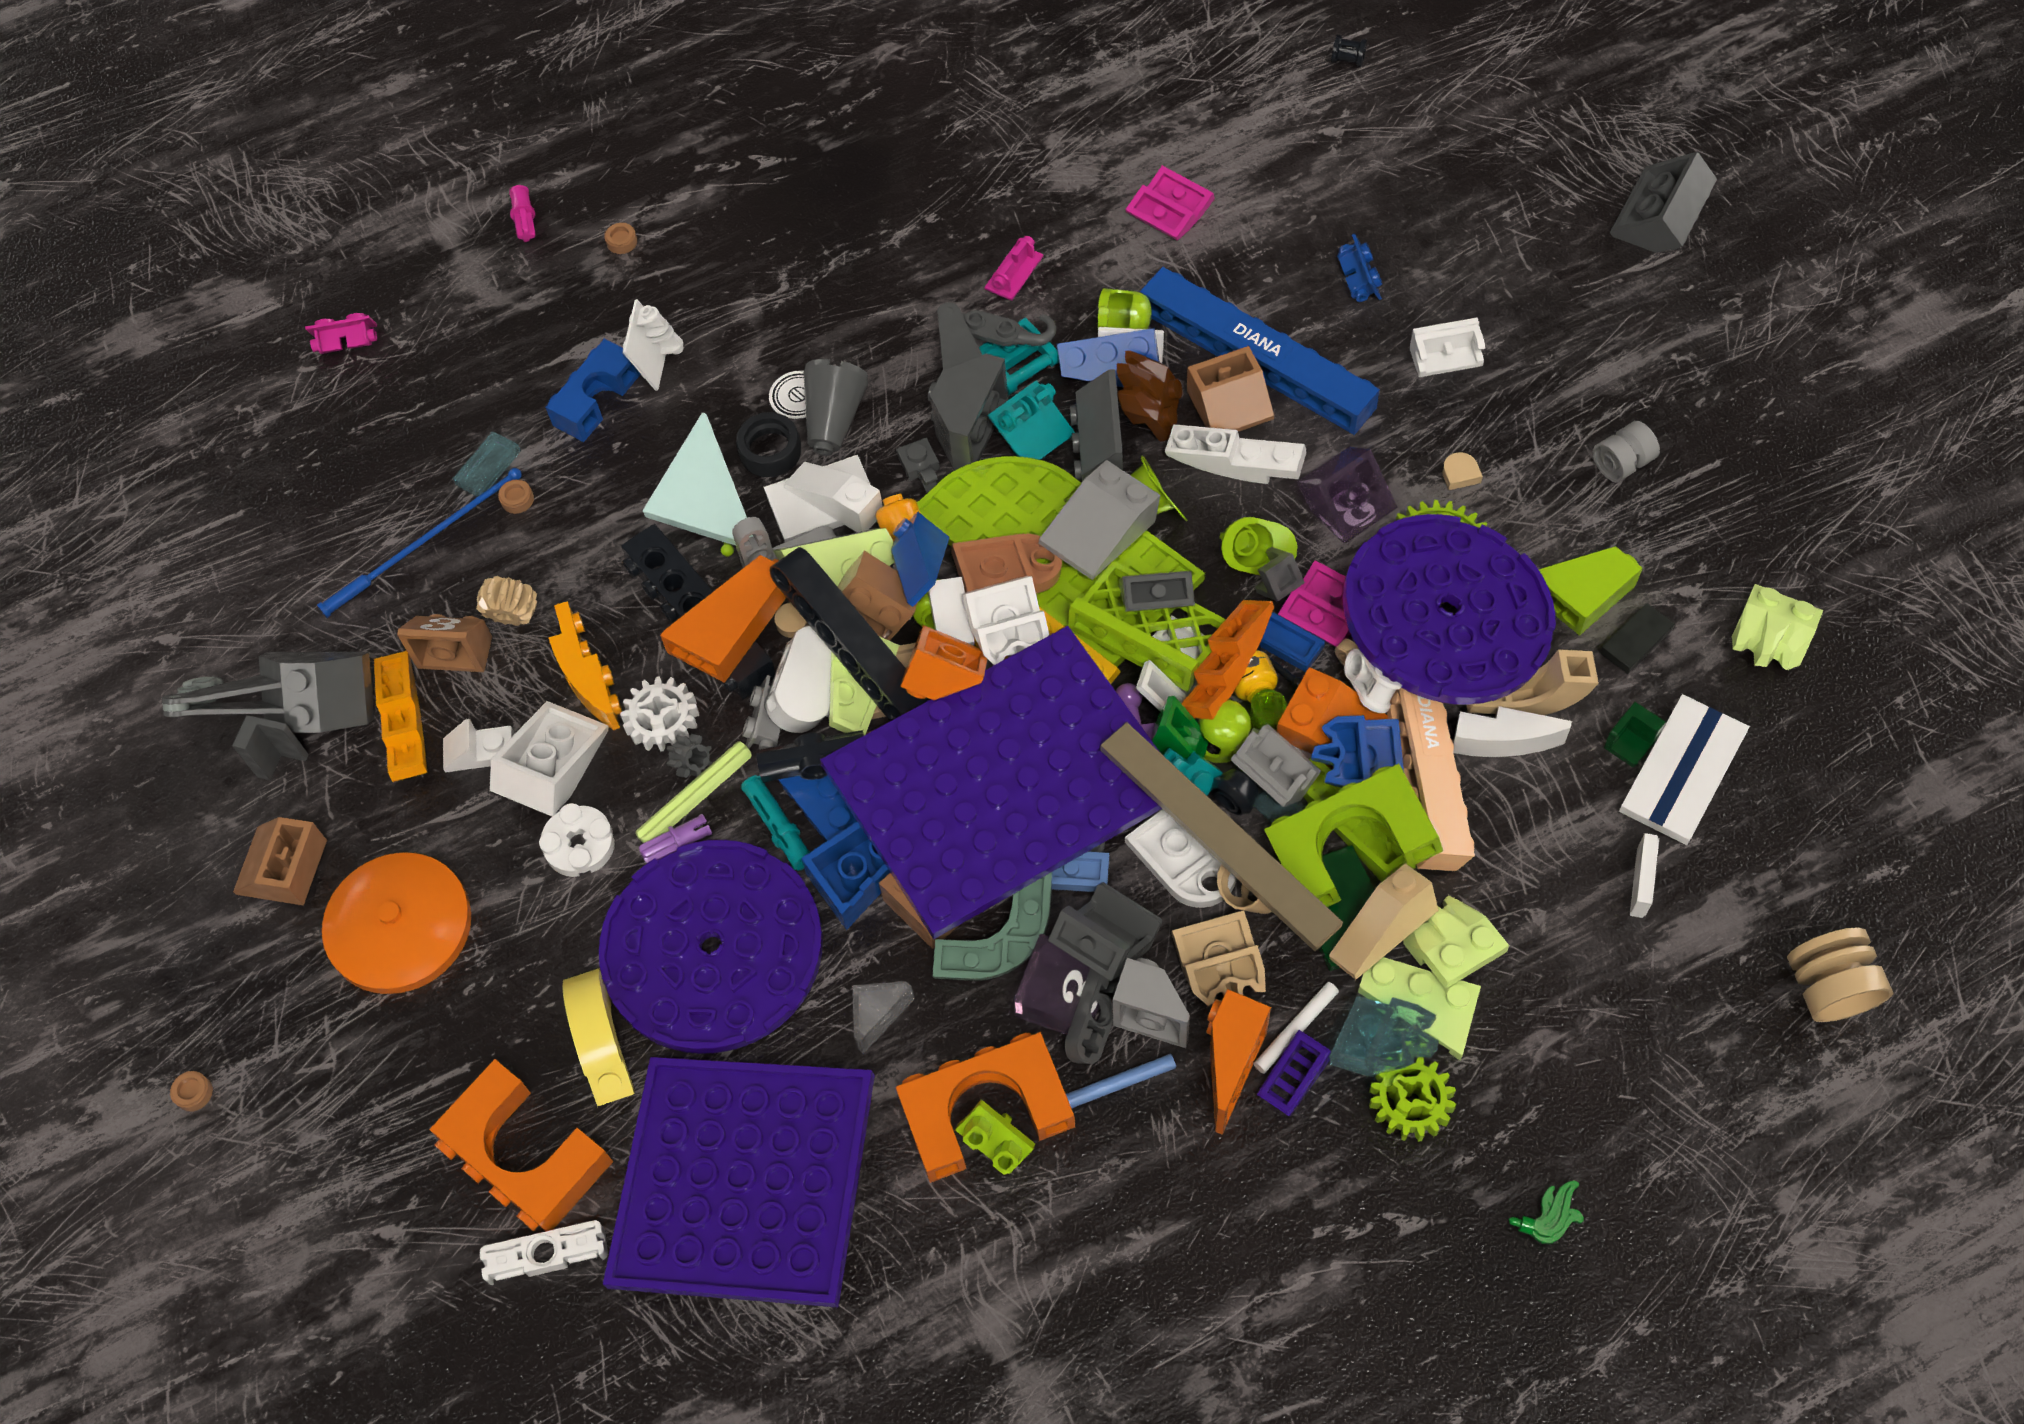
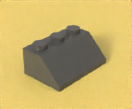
[1610,151,1717,253]
[1070,369,1123,482]

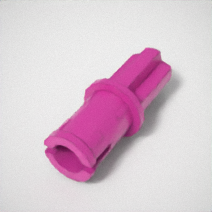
[509,185,535,242]

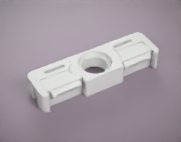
[480,1220,608,1285]

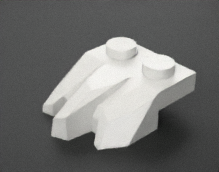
[962,576,1049,665]

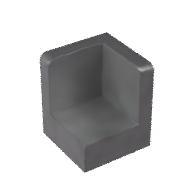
[1255,547,1305,601]

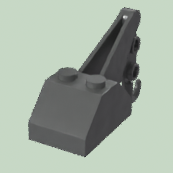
[928,302,1057,470]

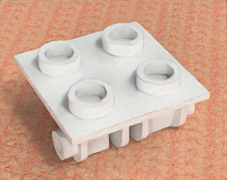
[623,299,684,391]

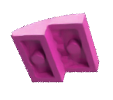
[1125,165,1215,240]
[1278,560,1351,647]

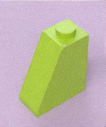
[1538,546,1643,636]

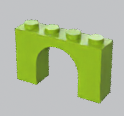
[1264,763,1444,907]

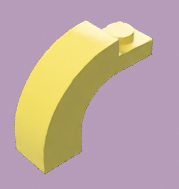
[563,969,635,1106]

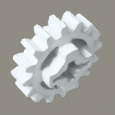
[620,676,699,752]

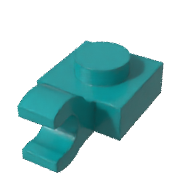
[1163,748,1223,796]

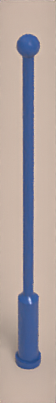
[317,468,522,618]

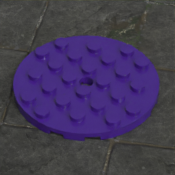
[1343,514,1556,705]
[599,840,823,1054]

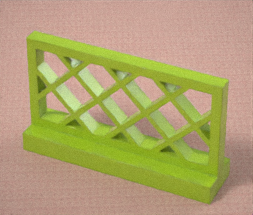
[1068,561,1226,692]

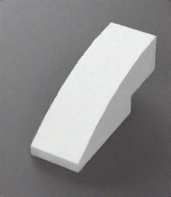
[1453,706,1572,757]

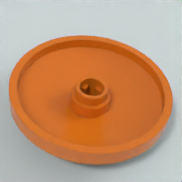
[322,853,471,994]

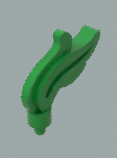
[1509,1181,1584,1244]

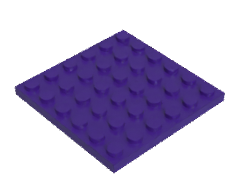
[603,1057,875,1308]

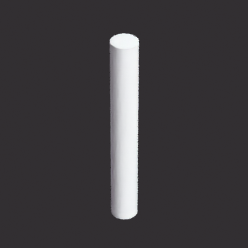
[1253,982,1339,1074]

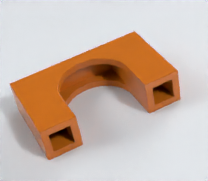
[896,1032,1075,1183]
[429,1059,613,1232]

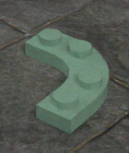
[933,872,1052,980]

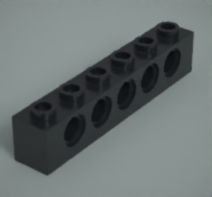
[621,523,776,700]

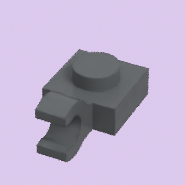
[896,437,940,494]

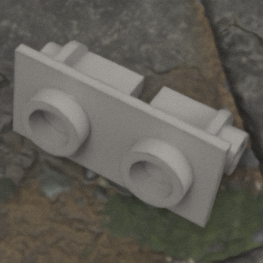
[742,675,781,749]

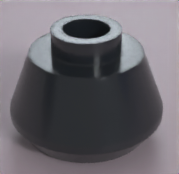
[1211,769,1258,815]

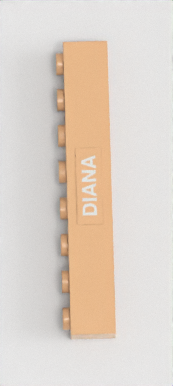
[1387,688,1475,871]

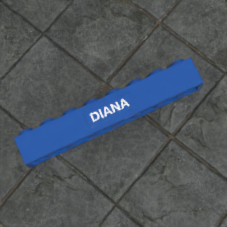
[1140,267,1380,435]

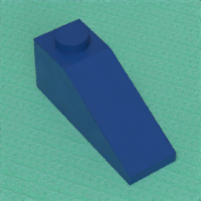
[891,512,949,607]

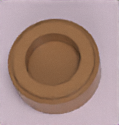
[604,223,637,254]
[498,480,534,514]
[170,1071,213,1112]

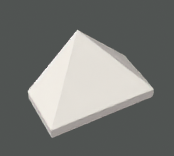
[1136,660,1187,712]

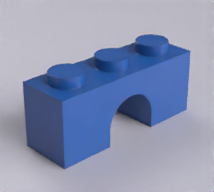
[545,338,641,442]

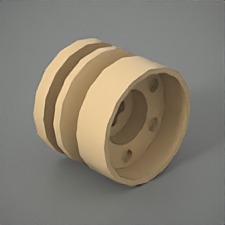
[1787,928,1894,1022]

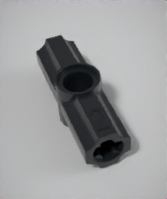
[756,730,864,783]

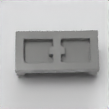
[1231,724,1321,807]

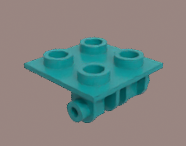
[987,380,1075,460]

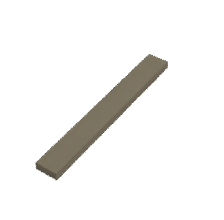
[1100,722,1343,951]

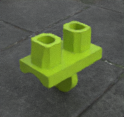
[955,1099,1035,1175]

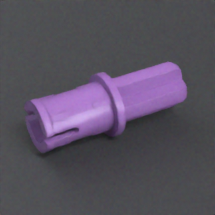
[639,814,712,863]

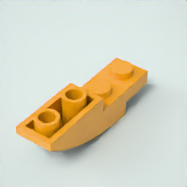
[549,601,622,730]

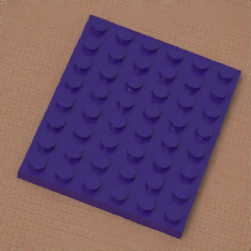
[820,626,1162,939]

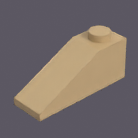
[1329,863,1439,980]

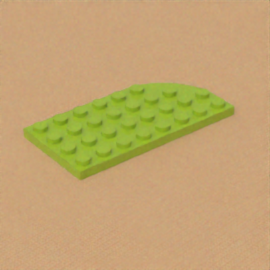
[917,456,1205,667]

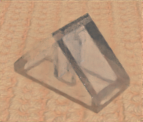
[852,981,915,1054]

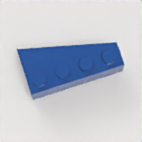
[801,822,890,930]

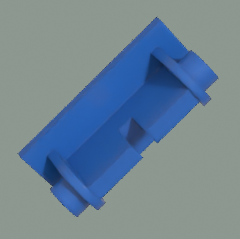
[1337,233,1383,302]

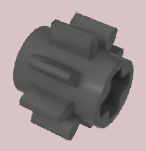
[666,734,712,778]

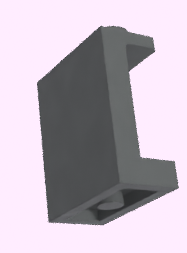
[1048,882,1163,981]

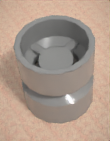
[1593,421,1660,482]

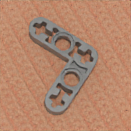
[732,517,836,568]

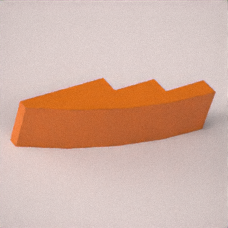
[1181,600,1274,720]

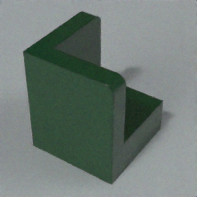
[1604,702,1666,767]

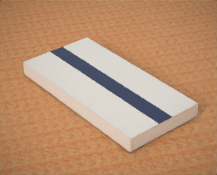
[1619,694,1750,845]

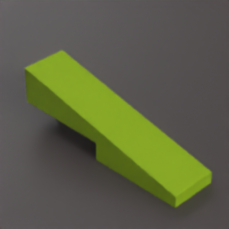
[1303,757,1416,882]

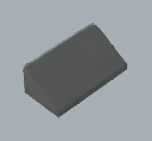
[1119,571,1195,612]

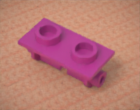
[984,236,1043,301]
[305,313,377,354]

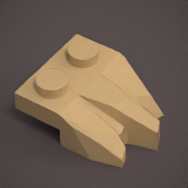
[1171,910,1266,1006]

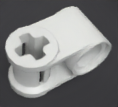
[1344,649,1402,713]

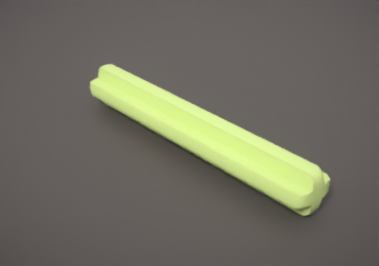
[636,741,752,843]

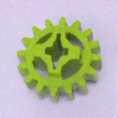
[1369,1054,1456,1142]

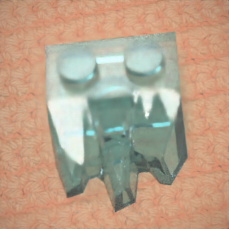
[1329,996,1439,1076]

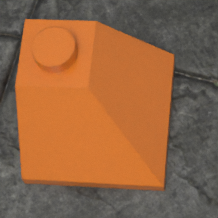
[900,625,987,700]

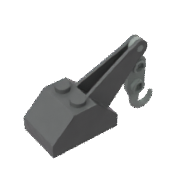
[162,652,374,733]

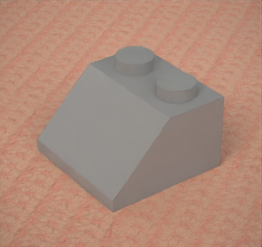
[1113,958,1190,1048]

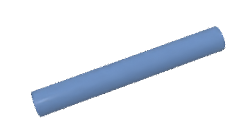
[1066,1054,1176,1108]

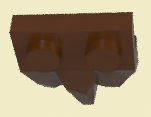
[1117,351,1182,442]

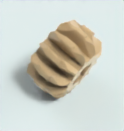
[476,576,537,626]

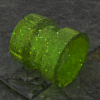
[1250,689,1287,731]

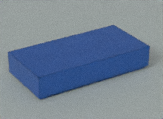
[1260,612,1325,672]

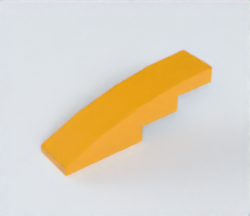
[374,651,427,782]

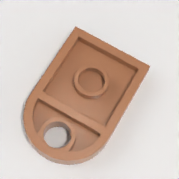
[951,534,1062,593]

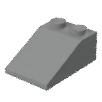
[1038,460,1161,580]

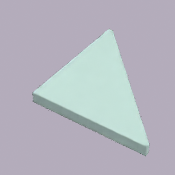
[643,413,753,546]

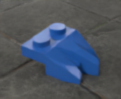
[1311,715,1404,788]

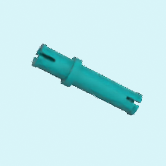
[741,775,810,871]

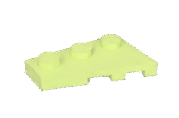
[829,636,900,735]
[1358,957,1481,1061]

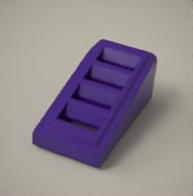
[1257,1030,1334,1117]

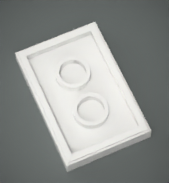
[764,455,870,542]

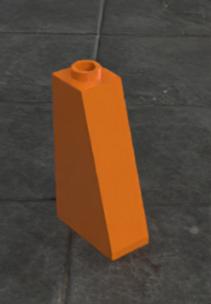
[660,555,786,683]

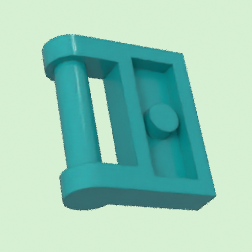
[979,317,1059,395]

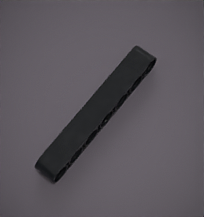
[769,547,931,721]

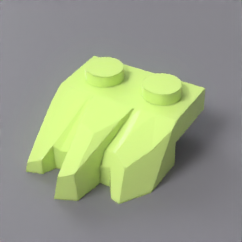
[1732,584,1823,670]
[1403,896,1509,989]

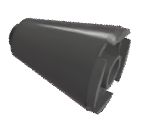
[803,359,868,456]

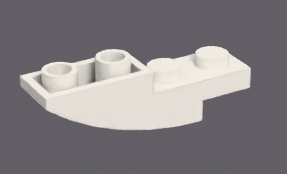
[1165,424,1306,484]

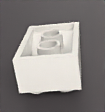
[490,701,609,817]

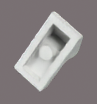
[443,719,515,772]

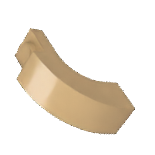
[1467,650,1599,716]

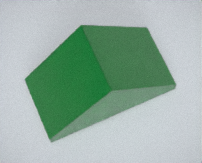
[1151,696,1209,759]

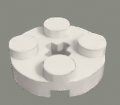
[539,803,615,877]

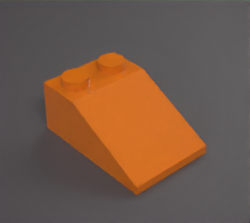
[1277,667,1388,769]
[1206,989,1271,1135]

